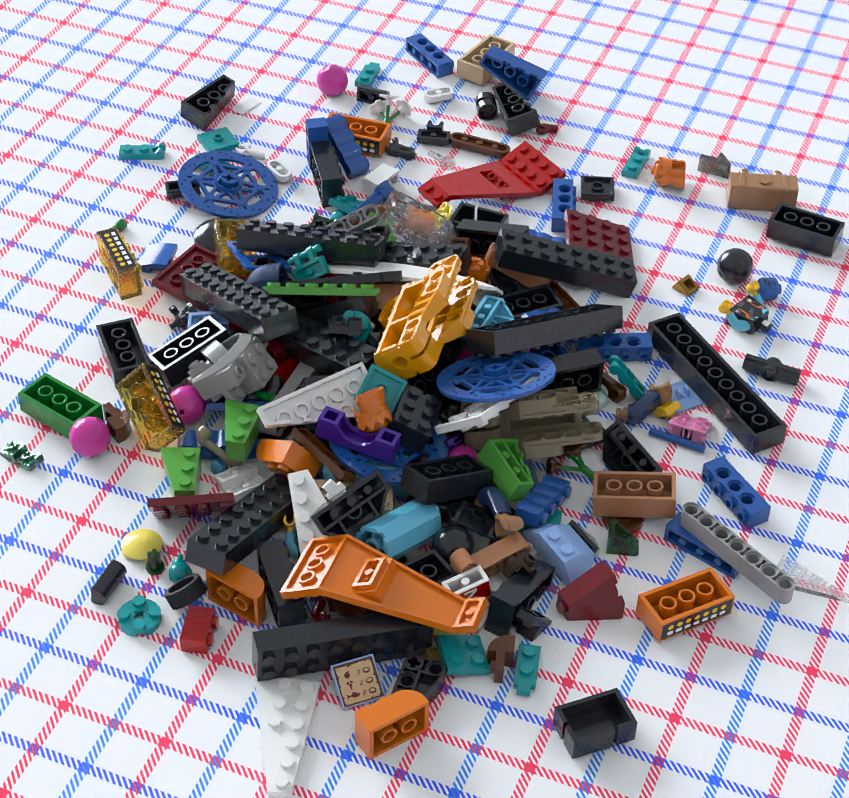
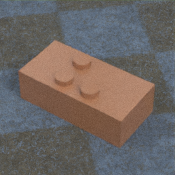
[592,471,676,518]

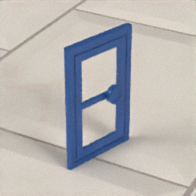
[226,241,292,271]

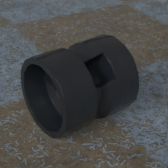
[475,92,498,121]

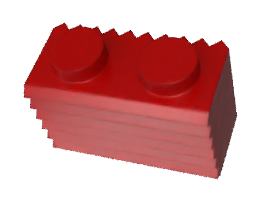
[180,605,219,654]

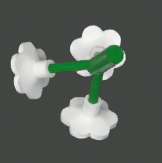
[370,94,412,123]

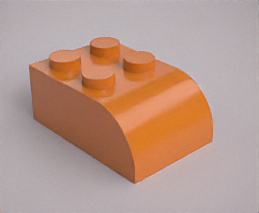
[256,439,322,479]
[205,564,266,628]
[355,690,429,760]

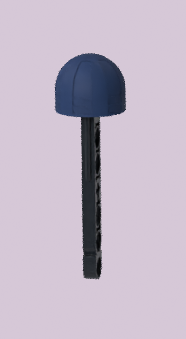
[247,263,403,303]

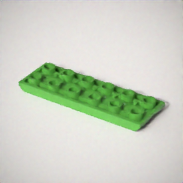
[262,282,380,296]

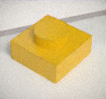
[653,401,681,419]

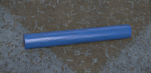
[648,427,706,453]

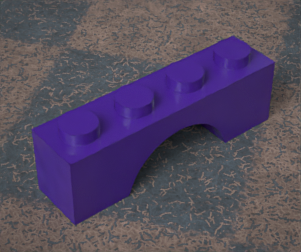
[316,406,402,464]

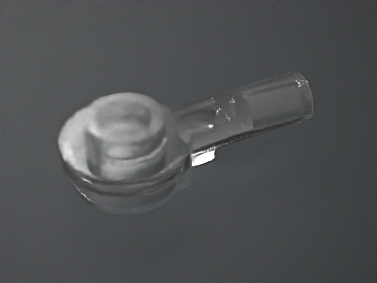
[428,150,456,170]

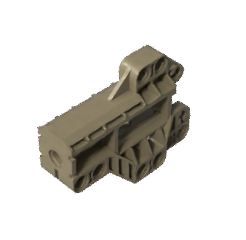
[460,386,603,460]

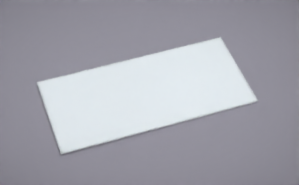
[232,97,261,115]

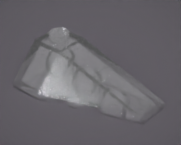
[776,554,849,603]

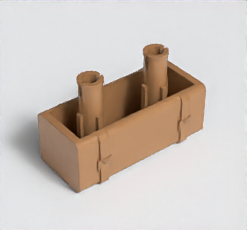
[726,168,799,211]

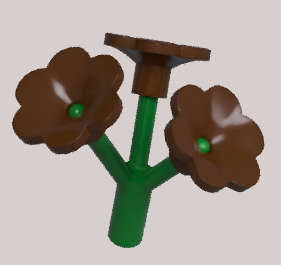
[546,443,594,481]

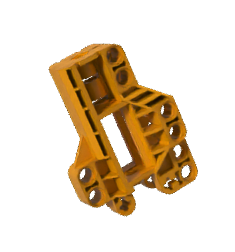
[374,255,478,380]

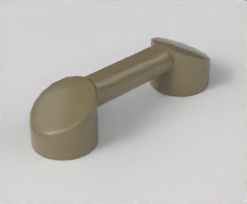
[196,426,243,466]

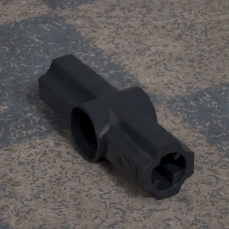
[742,353,802,386]

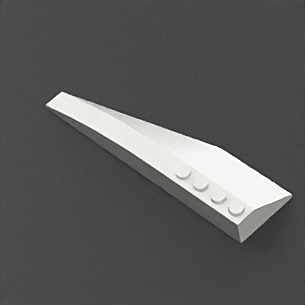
[287,258,503,295]

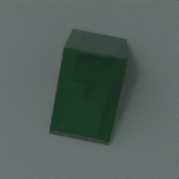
[606,517,639,556]

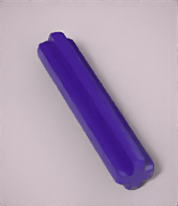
[445,432,464,448]

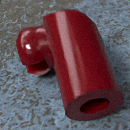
[536,123,559,135]
[311,598,331,622]

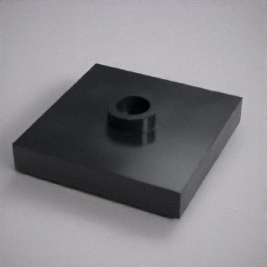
[580,176,615,201]

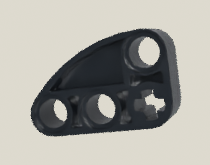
[391,654,446,705]

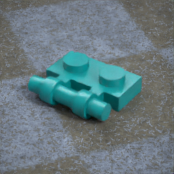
[288,244,331,281]

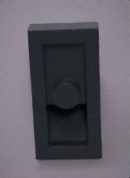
[515,607,552,641]

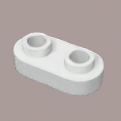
[424,86,454,103]
[267,159,292,183]

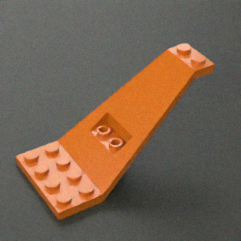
[279,534,488,634]

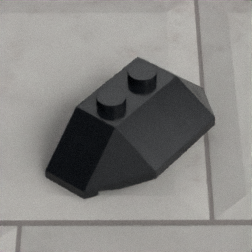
[602,419,663,472]
[310,469,390,537]

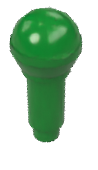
[107,218,127,231]
[253,390,277,403]

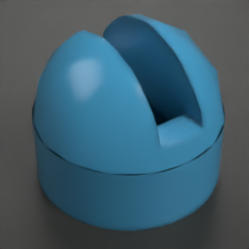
[210,458,227,475]

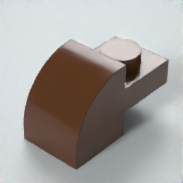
[103,402,131,444]
[487,635,516,683]

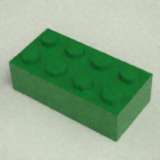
[18,373,104,438]

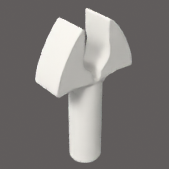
[236,144,265,159]

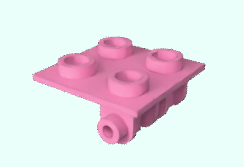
[667,412,712,444]

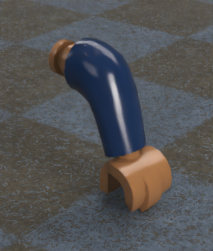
[616,380,673,425]
[474,486,524,537]

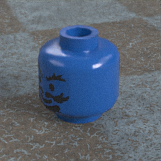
[757,277,782,300]

